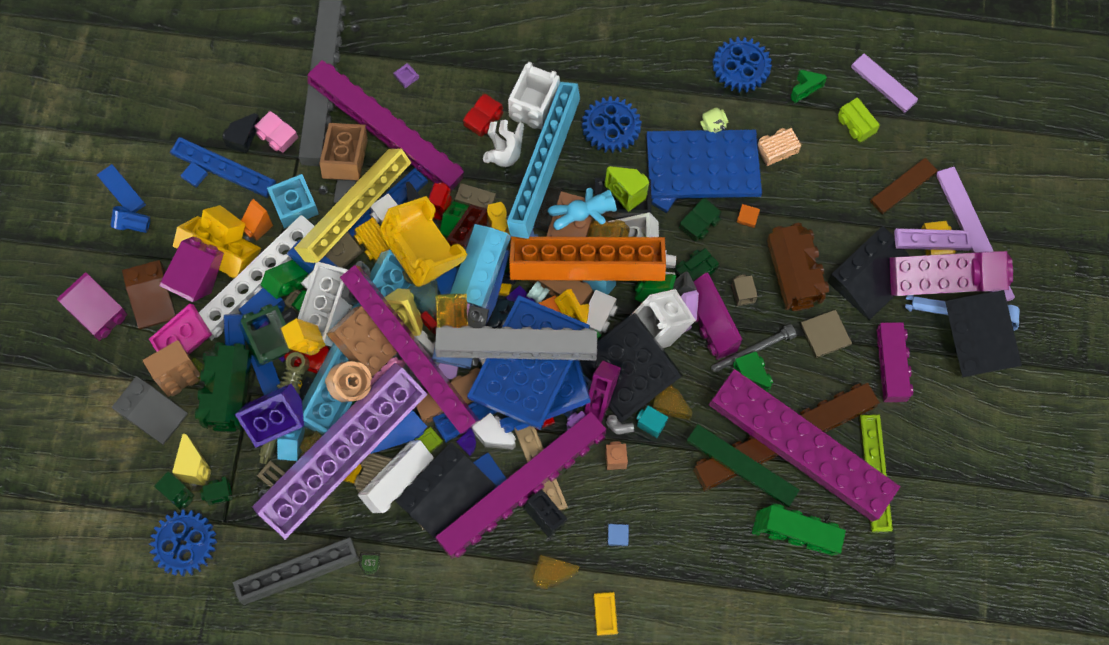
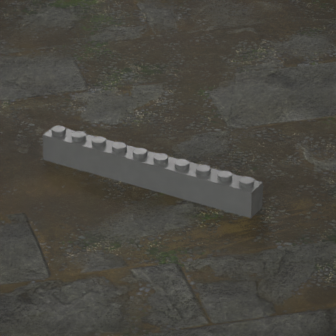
[299,0,346,166]

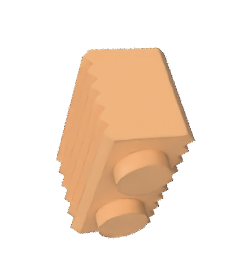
[757,128,801,166]

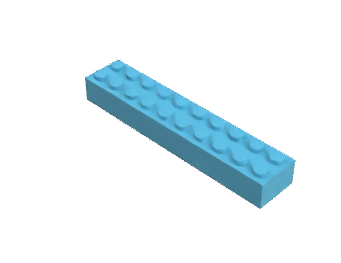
[302,249,413,436]

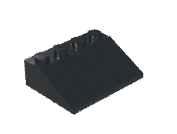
[828,226,909,320]
[945,290,1022,378]
[395,442,496,541]

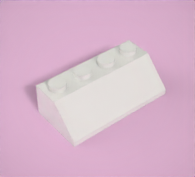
[298,262,350,347]

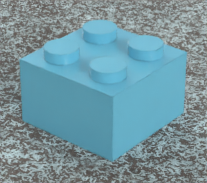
[267,174,319,228]

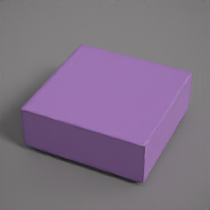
[393,63,419,88]

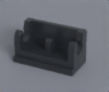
[524,489,568,538]

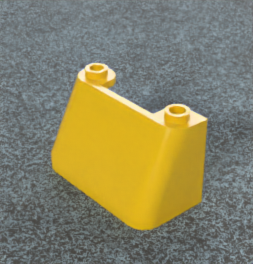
[380,196,468,287]

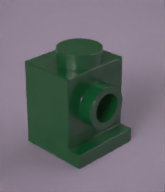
[200,476,233,506]

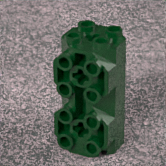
[195,342,252,432]

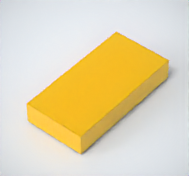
[594,592,618,636]

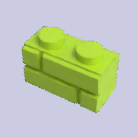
[838,98,880,143]

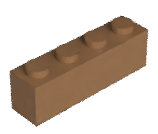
[529,280,593,305]
[416,368,481,424]

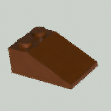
[122,260,176,330]

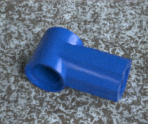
[110,206,151,233]

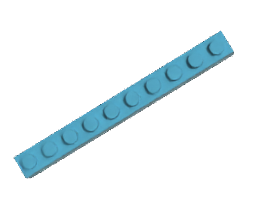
[507,82,580,239]

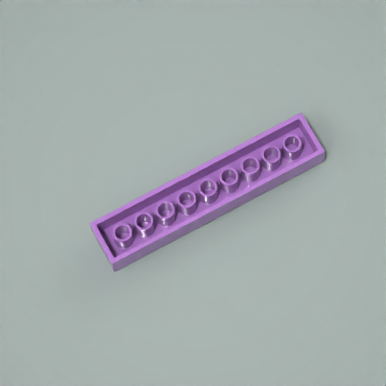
[252,363,428,539]

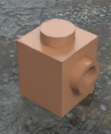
[605,441,628,470]

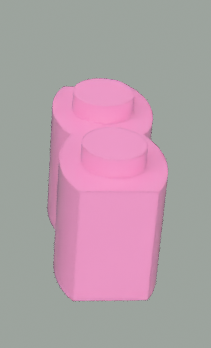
[255,111,298,153]

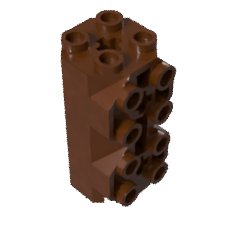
[767,223,829,311]

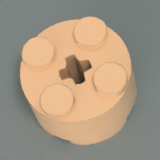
[325,361,372,402]

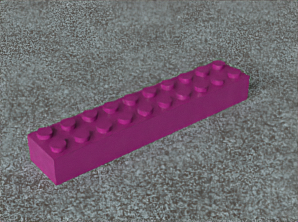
[709,369,901,522]

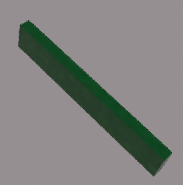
[687,424,800,508]

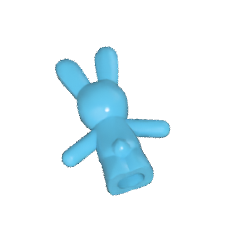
[548,188,617,230]

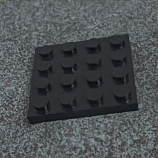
[580,313,683,423]

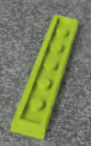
[859,415,893,532]

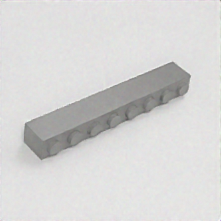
[435,326,597,360]

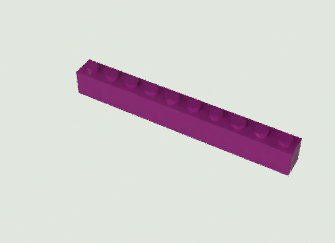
[307,60,464,191]
[340,265,480,434]
[436,412,606,559]

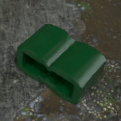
[679,198,721,242]

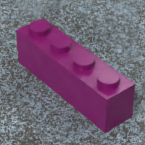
[876,323,913,402]

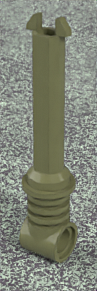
[259,352,310,464]

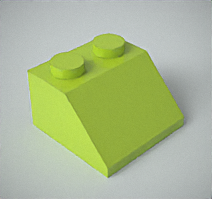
[604,166,649,212]

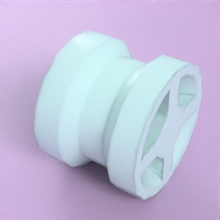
[527,281,550,303]

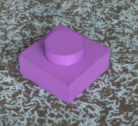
[567,411,586,430]

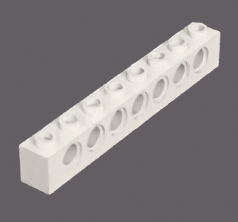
[199,215,314,341]

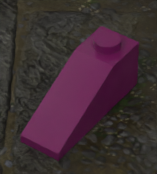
[584,361,621,423]

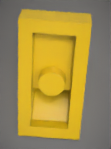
[554,289,590,323]

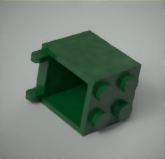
[239,304,294,367]

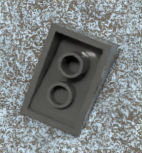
[111,376,188,445]

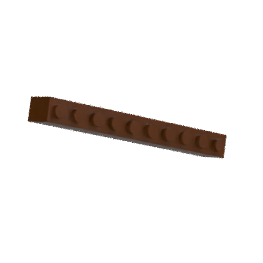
[694,383,880,492]

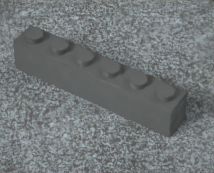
[233,538,360,605]

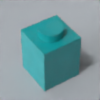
[636,405,668,438]

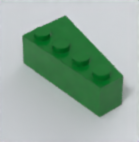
[752,504,846,556]

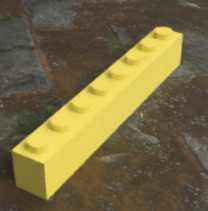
[294,148,411,263]

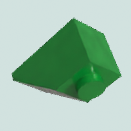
[440,201,471,239]
[635,274,676,303]

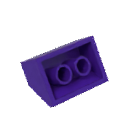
[235,383,304,447]

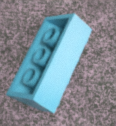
[449,224,511,309]

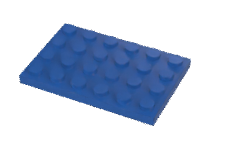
[646,130,762,199]
[467,295,590,430]

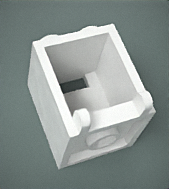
[508,62,560,129]
[629,289,696,348]

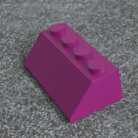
[694,272,742,360]

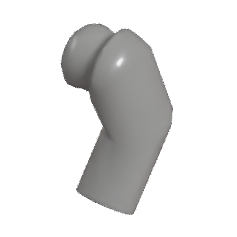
[606,415,634,434]

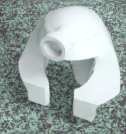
[483,120,524,167]

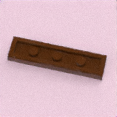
[870,158,938,215]

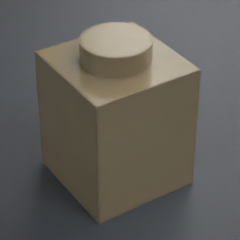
[731,275,758,306]

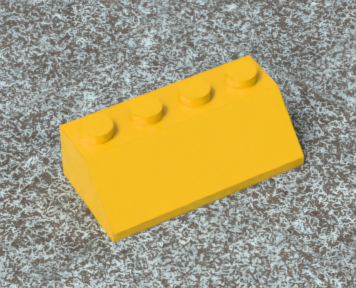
[173,216,261,278]

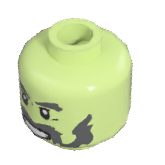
[700,107,729,133]

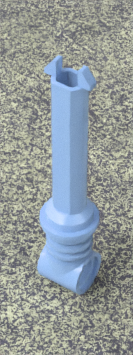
[905,295,1020,331]

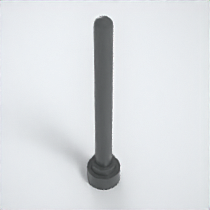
[711,323,797,372]

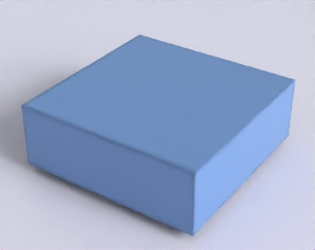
[608,524,629,546]

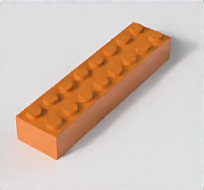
[510,236,666,281]

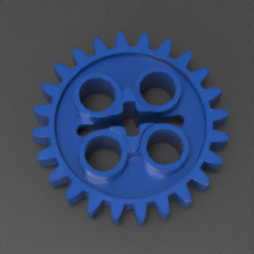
[713,37,772,92]
[582,96,641,153]
[149,510,217,577]

